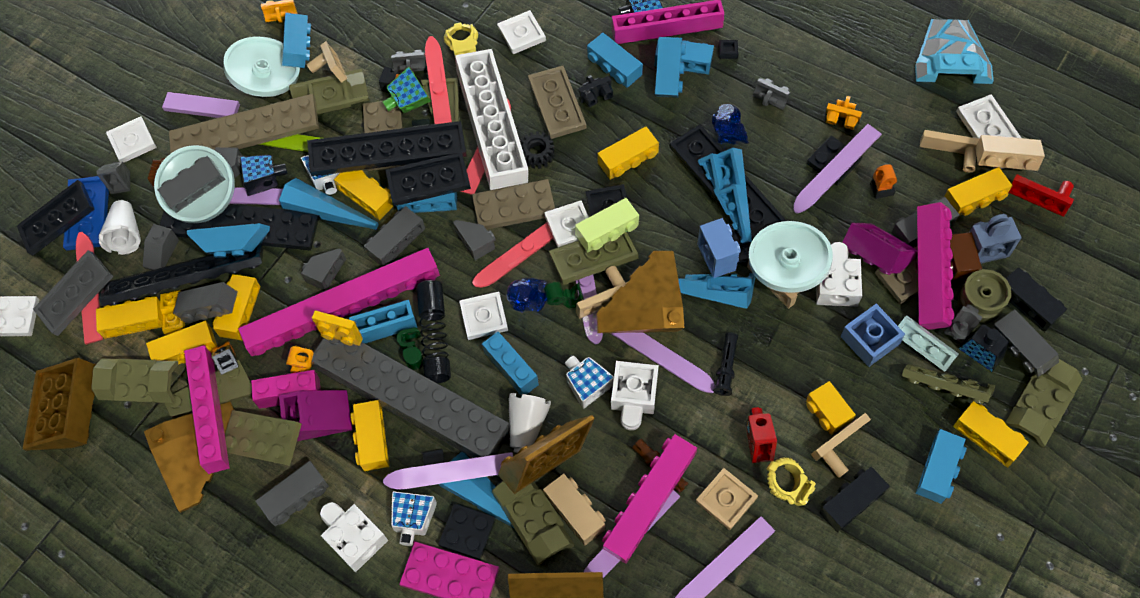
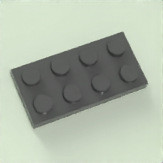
[33,250,114,336]

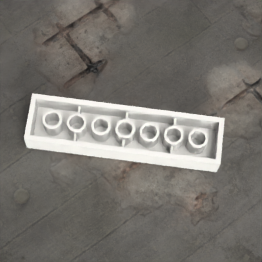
[455,49,528,190]

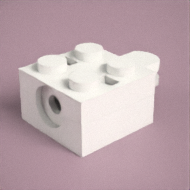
[816,242,862,307]
[611,361,659,430]
[320,502,388,572]

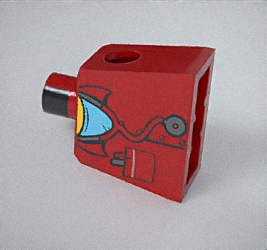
[747,407,777,463]

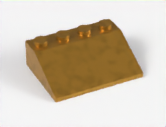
[23,358,96,450]
[498,415,595,494]
[508,572,604,598]

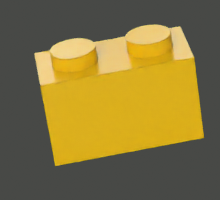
[806,381,856,435]

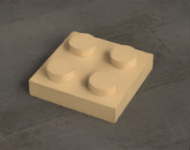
[696,468,758,530]

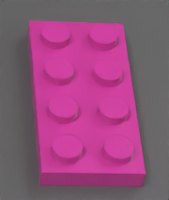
[399,542,500,598]

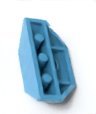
[187,223,270,258]

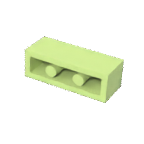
[575,198,639,253]

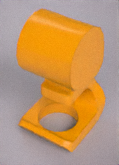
[286,346,314,374]

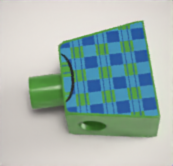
[383,67,431,113]

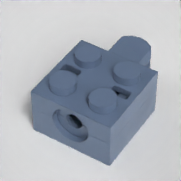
[970,214,1021,263]

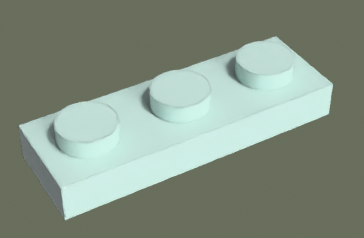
[898,316,959,372]

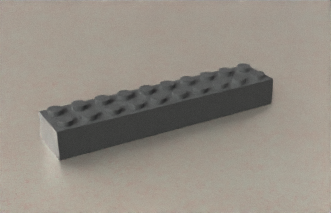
[311,338,510,458]

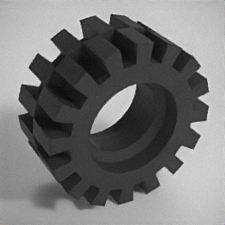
[520,131,555,169]

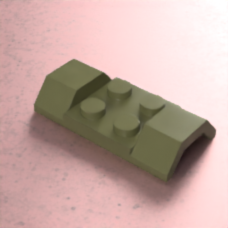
[289,69,369,115]
[92,358,178,403]
[1005,359,1082,448]
[492,481,575,565]

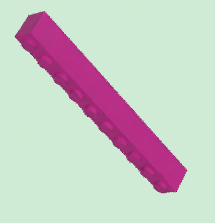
[238,248,440,356]

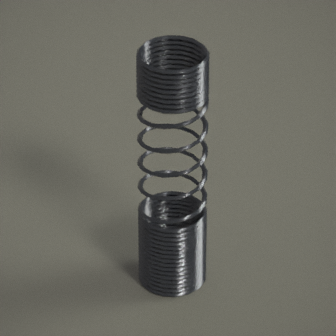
[416,280,451,384]

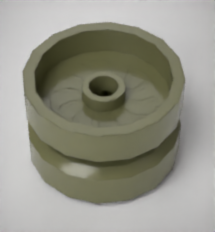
[958,269,1011,323]

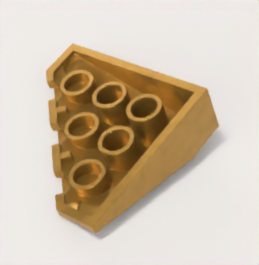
[596,251,684,333]
[144,402,234,513]

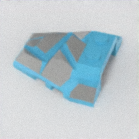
[915,19,994,84]

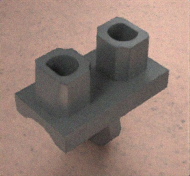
[391,50,427,73]
[753,78,790,110]
[944,304,982,344]

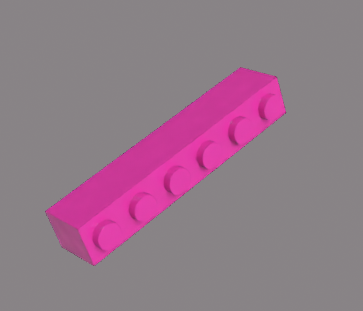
[612,0,724,44]
[917,202,954,330]
[184,345,230,474]
[602,434,697,564]

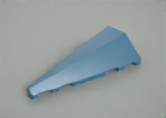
[698,148,752,244]
[279,178,379,230]
[678,273,755,309]
[439,452,515,529]

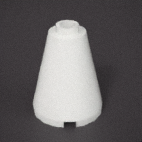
[99,200,141,255]
[509,393,551,453]

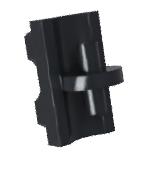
[578,75,613,107]

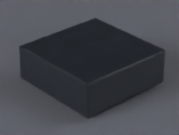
[719,40,739,59]

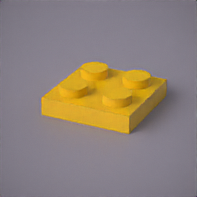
[312,310,363,346]

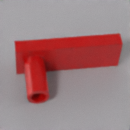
[1008,174,1074,217]

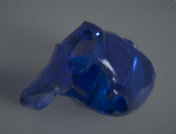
[712,103,749,145]
[506,278,547,312]

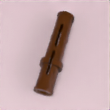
[632,438,689,494]

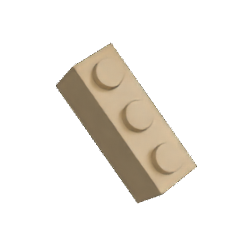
[975,135,1045,171]
[543,474,606,546]

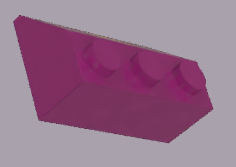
[842,223,918,275]

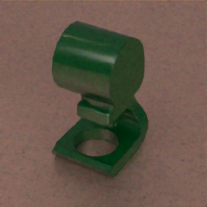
[544,282,584,308]
[397,327,424,370]

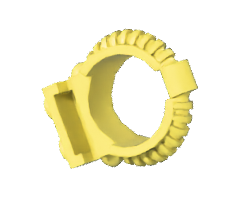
[444,22,478,55]
[767,457,816,506]

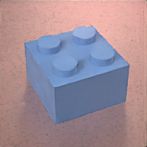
[697,218,741,278]
[841,304,905,367]

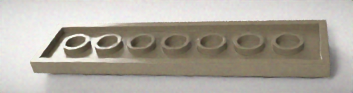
[169,94,319,154]

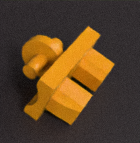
[261,0,297,23]
[826,96,862,130]

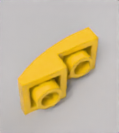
[160,290,185,335]

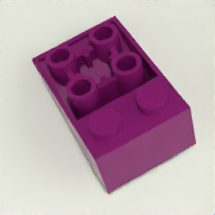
[279,390,352,441]

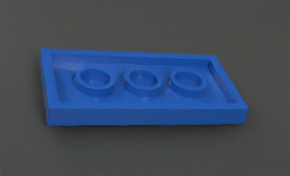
[63,176,109,251]

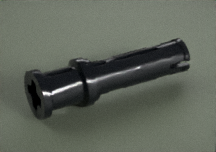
[713,333,738,396]

